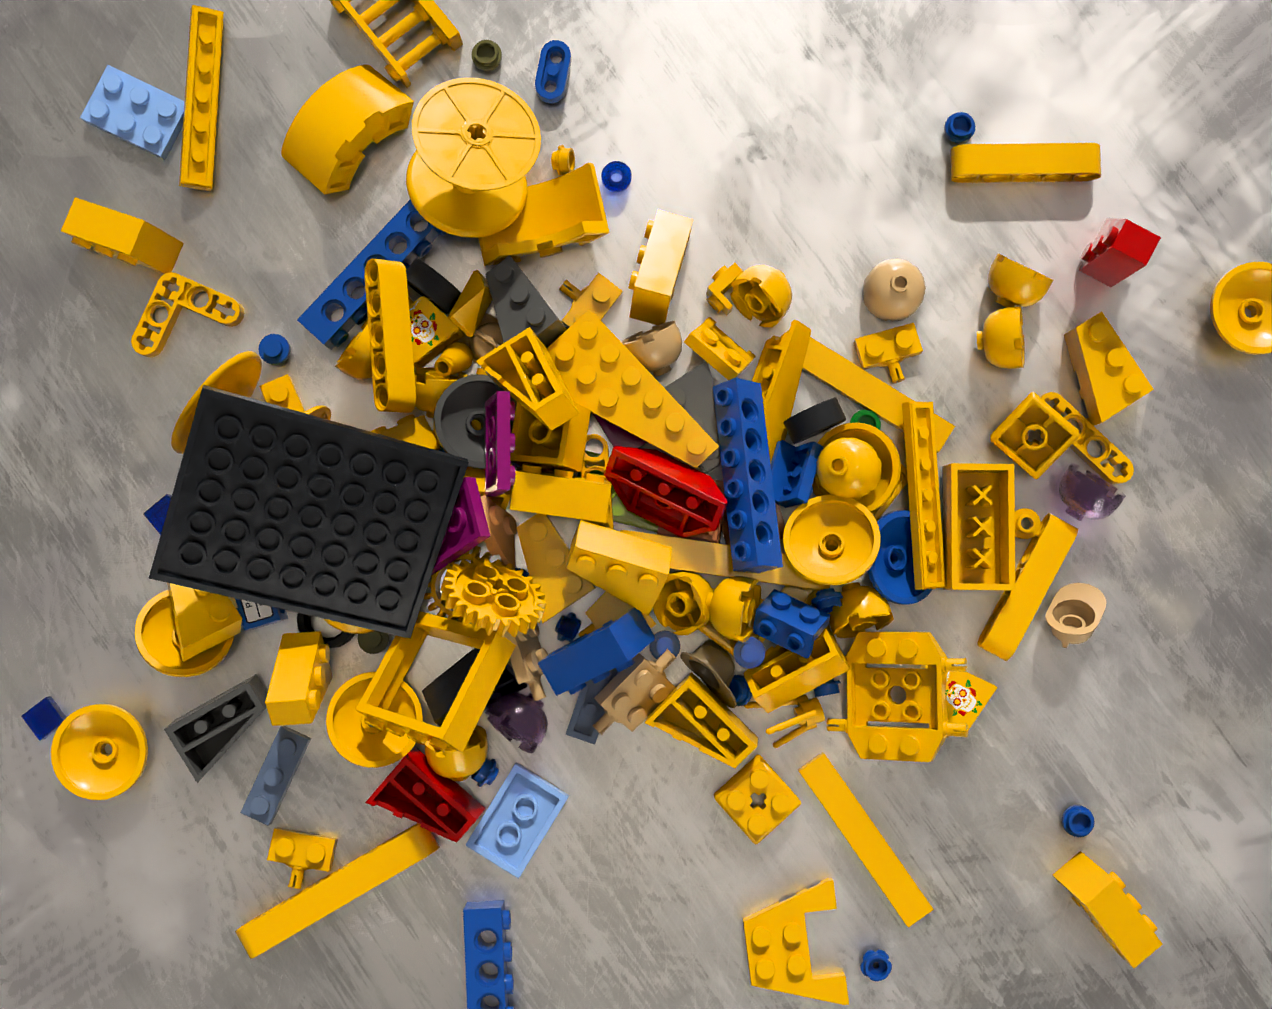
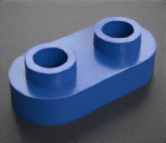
[535,40,571,103]

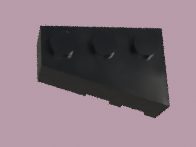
[422,648,528,727]

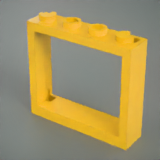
[356,611,516,753]

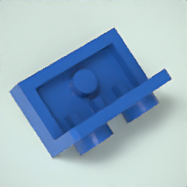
[771,440,823,508]
[753,589,830,658]

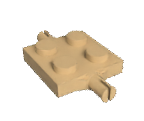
[504,624,548,701]
[592,649,676,735]

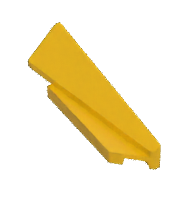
[752,320,811,464]

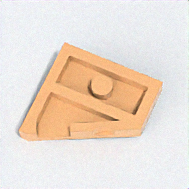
[481,495,517,571]

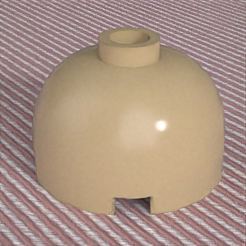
[863,258,926,321]
[621,321,683,377]

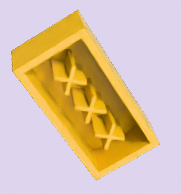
[942,463,1015,590]

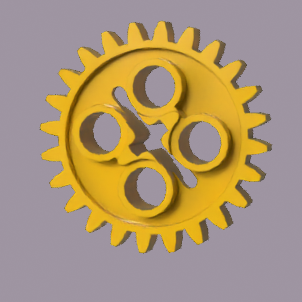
[440,557,546,637]

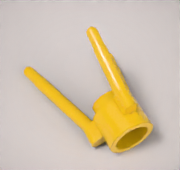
[744,694,825,748]

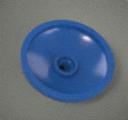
[867,510,933,605]

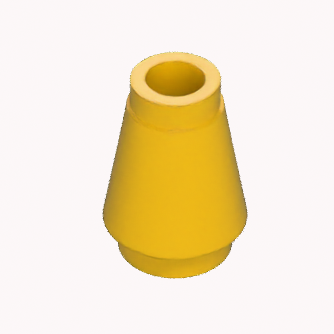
[434,342,473,377]

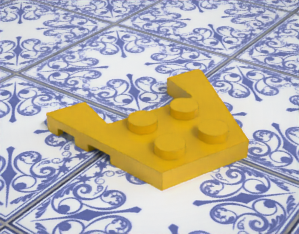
[743,878,849,1005]

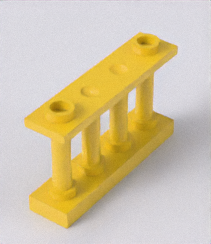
[329,0,463,88]

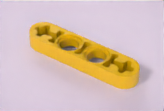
[1040,392,1134,484]

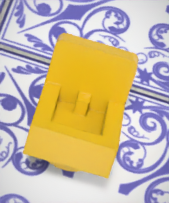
[706,263,743,316]

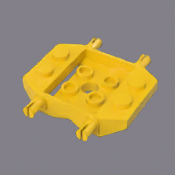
[827,631,968,762]

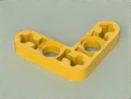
[131,272,245,357]

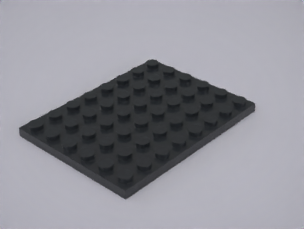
[149,385,469,639]

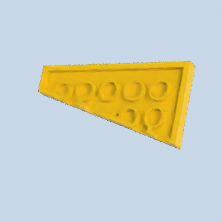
[547,308,719,469]

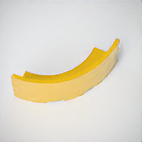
[281,64,414,195]
[478,163,610,266]

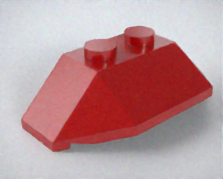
[604,446,728,538]

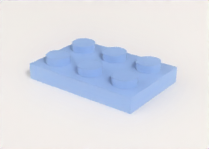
[80,65,184,160]
[466,762,569,879]

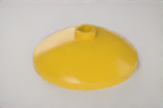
[1210,262,1272,355]
[812,423,901,513]
[783,494,880,585]
[135,590,234,677]
[326,672,423,768]
[51,704,148,800]

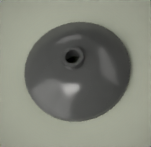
[434,374,517,469]

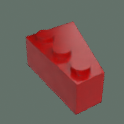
[1079,218,1161,287]
[365,747,485,843]

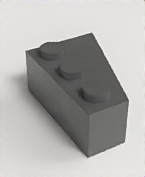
[485,255,567,348]
[665,361,721,474]
[164,674,268,783]

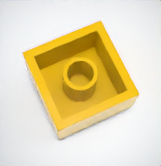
[510,401,591,472]

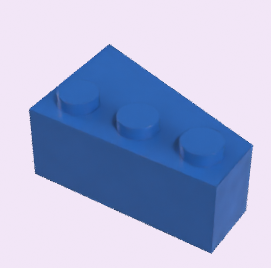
[538,608,656,696]

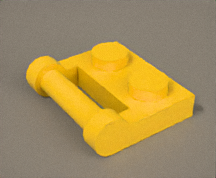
[684,317,756,380]

